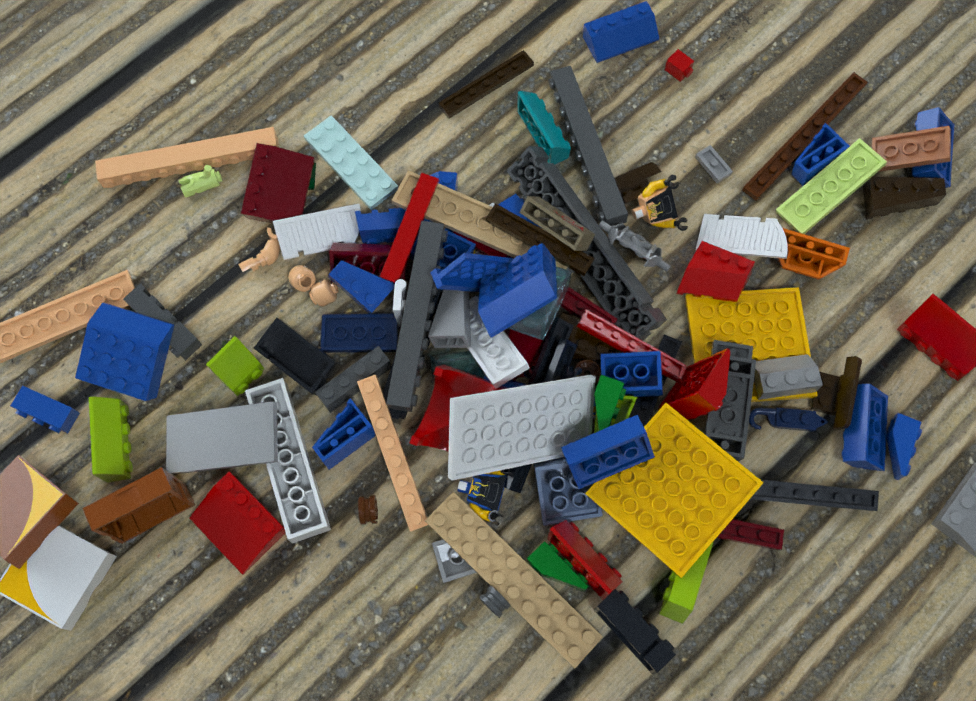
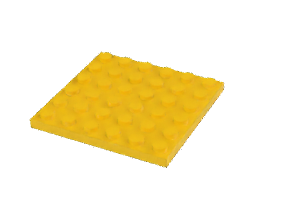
[685,287,818,402]
[585,403,764,578]

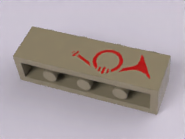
[519,196,595,251]

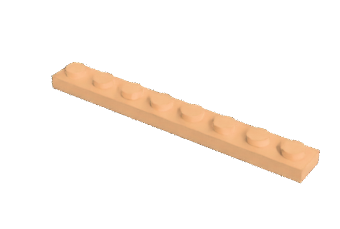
[357,375,428,532]

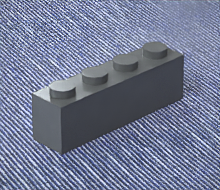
[315,346,392,413]

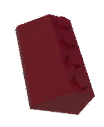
[329,243,407,284]

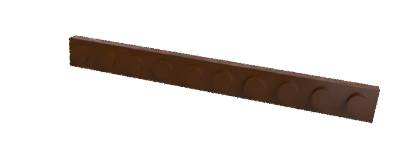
[742,72,868,201]

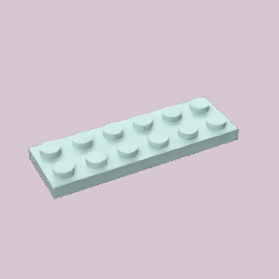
[304,115,399,210]

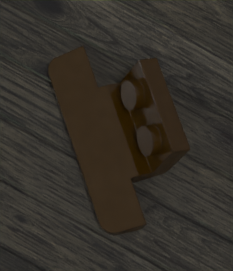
[614,162,662,204]
[811,356,862,430]

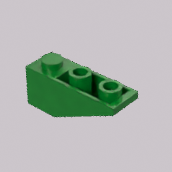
[594,375,627,431]
[527,541,588,592]

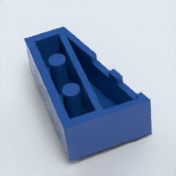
[791,123,850,186]
[355,208,406,244]
[312,398,376,470]

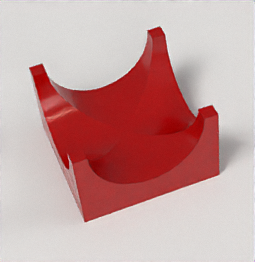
[409,365,508,452]

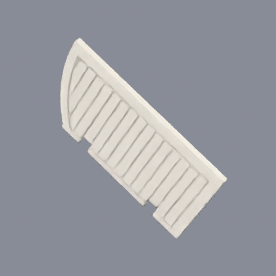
[273,204,361,260]
[696,214,788,259]

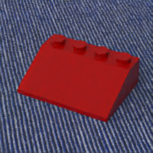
[897,294,976,381]
[657,348,730,420]
[189,471,286,575]
[547,520,623,600]

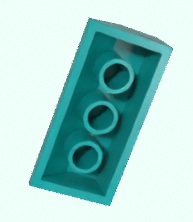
[517,91,571,165]

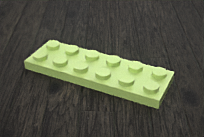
[776,138,887,234]

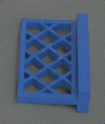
[430,253,513,292]

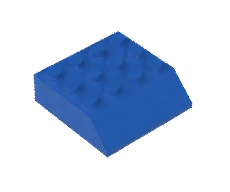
[478,243,557,338]
[75,302,174,401]

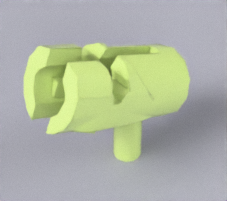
[179,165,222,198]

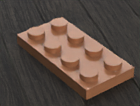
[872,126,951,172]

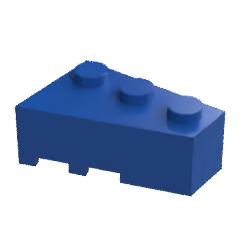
[328,260,395,314]

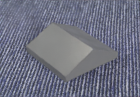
[432,540,477,583]

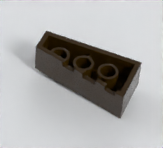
[863,177,946,220]

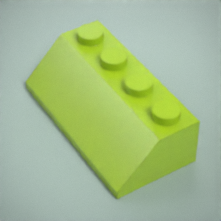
[89,397,133,483]

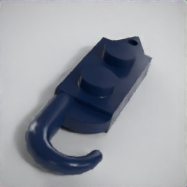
[749,407,828,432]

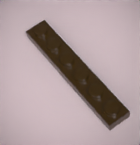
[438,50,534,119]
[486,203,595,276]

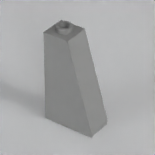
[428,290,471,348]

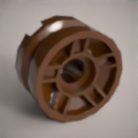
[574,360,601,386]
[358,495,378,525]

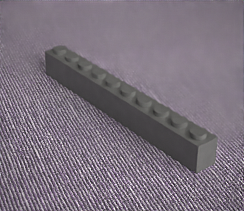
[548,65,628,226]
[386,221,448,412]

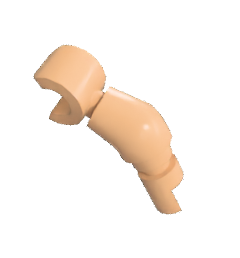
[238,227,280,272]

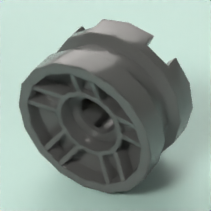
[479,585,511,618]

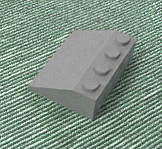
[931,462,976,557]

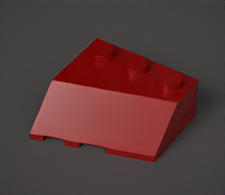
[676,241,755,302]

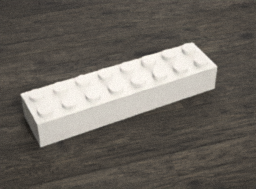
[245,378,331,543]

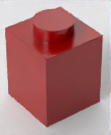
[664,49,694,82]

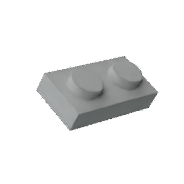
[695,145,733,184]

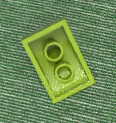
[206,336,264,397]

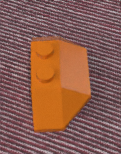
[778,228,850,280]

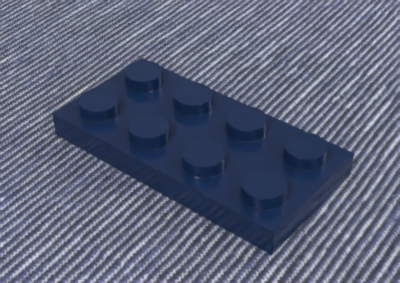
[320,314,398,353]

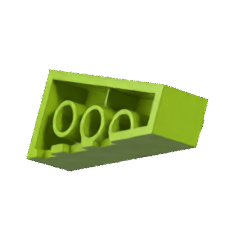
[659,541,714,624]

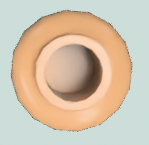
[288,265,316,292]
[309,279,339,307]

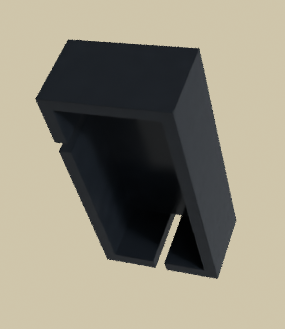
[254,317,342,396]
[594,589,676,674]

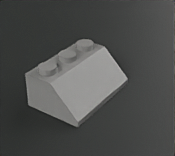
[754,354,823,400]

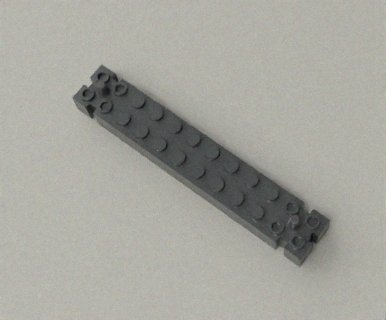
[507,146,667,341]

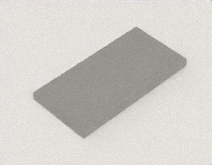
[166,401,278,475]

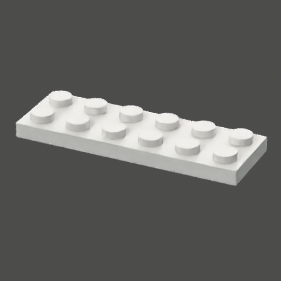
[467,295,530,389]

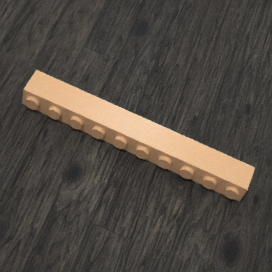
[95,127,279,188]

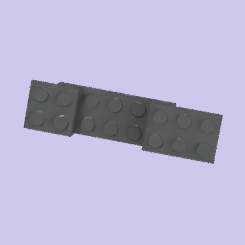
[704,340,756,462]

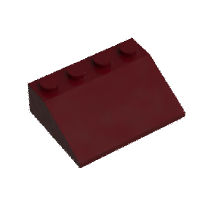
[241,143,315,223]

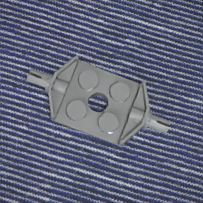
[599,220,671,272]

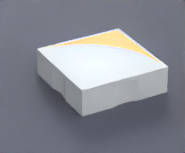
[0,525,117,631]

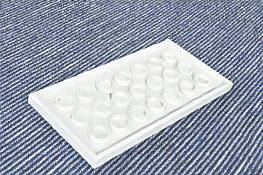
[448,375,596,480]

